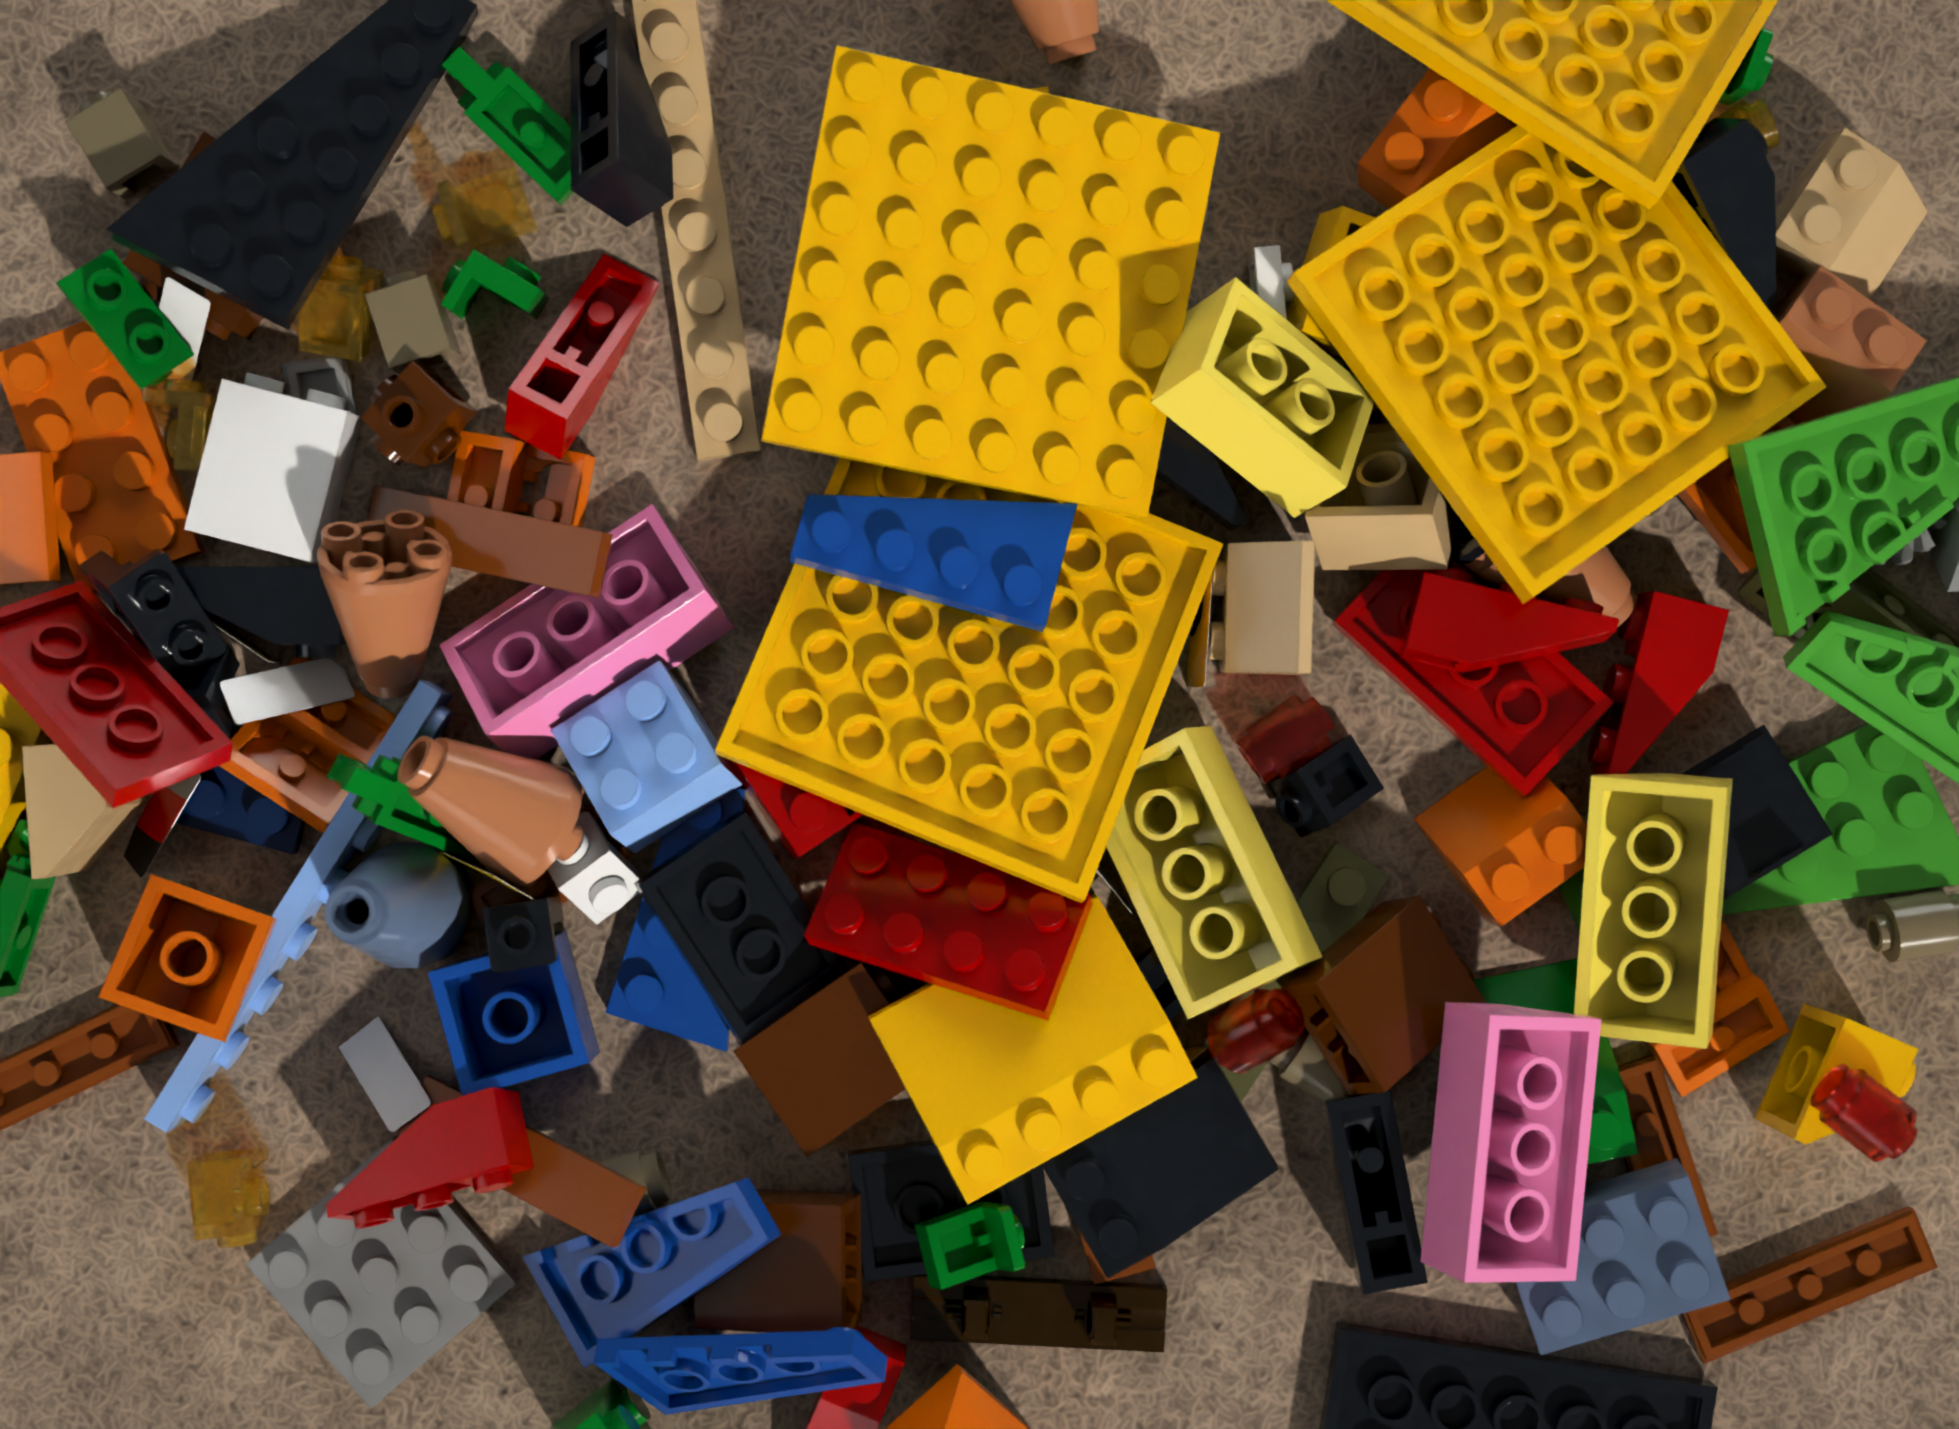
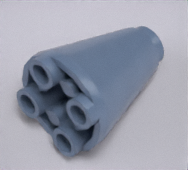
[325,842,471,968]

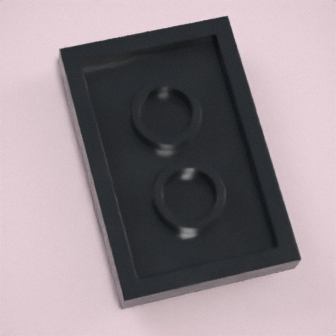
[634,811,847,1044]
[848,1140,1055,1282]

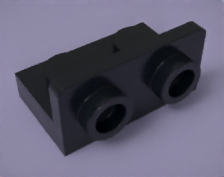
[80,549,227,684]

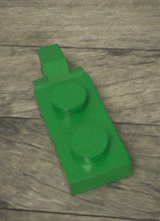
[442,46,574,206]
[326,753,476,862]
[0,819,56,997]

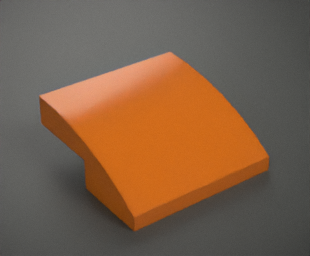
[446,430,596,527]
[0,451,61,586]
[219,656,397,833]
[1645,920,1790,1097]

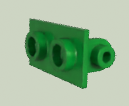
[56,248,194,390]

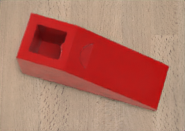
[1400,568,1619,673]
[1588,591,1729,774]
[326,1087,534,1228]

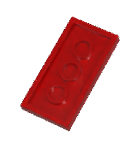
[1333,556,1614,798]
[0,580,233,809]
[804,822,1093,1021]

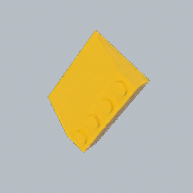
[867,894,1198,1205]

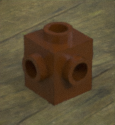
[360,361,478,468]

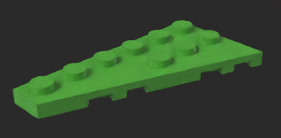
[1728,376,1959,637]
[1783,610,1959,784]
[1558,722,1959,932]

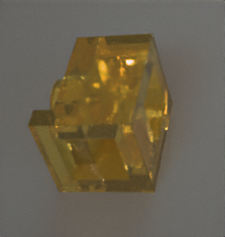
[187,1147,271,1248]

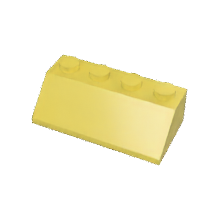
[1106,726,1323,1019]
[1574,773,1733,1049]

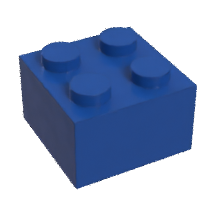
[428,931,600,1096]

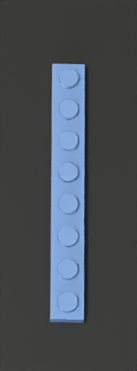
[144,680,454,1133]

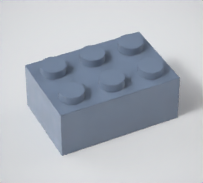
[1516,1158,1731,1355]

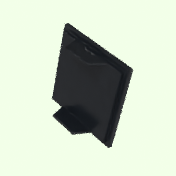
[1682,725,1832,900]

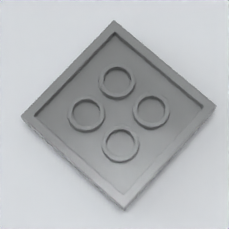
[246,1136,519,1409]

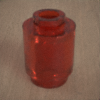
[1235,693,1334,784]
[1208,988,1305,1074]
[1810,1064,1918,1162]

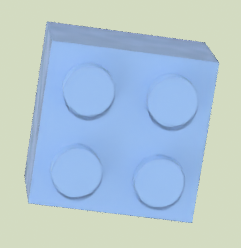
[551,660,742,854]

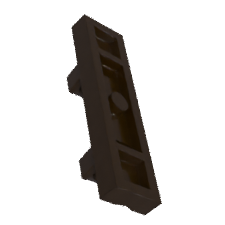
[910,1274,1167,1352]

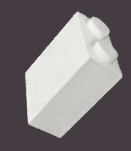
[184,372,362,563]

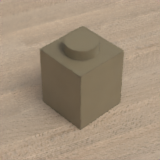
[65,88,179,199]
[364,271,462,375]

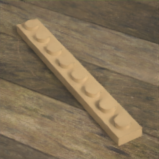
[632,0,762,461]

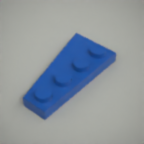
[790,494,1077,632]
[605,787,746,1052]
[522,1177,782,1368]
[593,1327,888,1415]

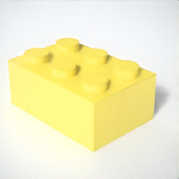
[1150,277,1374,518]

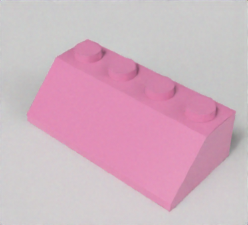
[439,504,735,759]
[1420,1002,1601,1283]

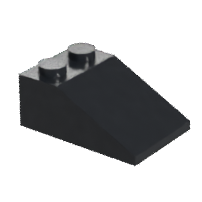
[1042,1055,1279,1279]

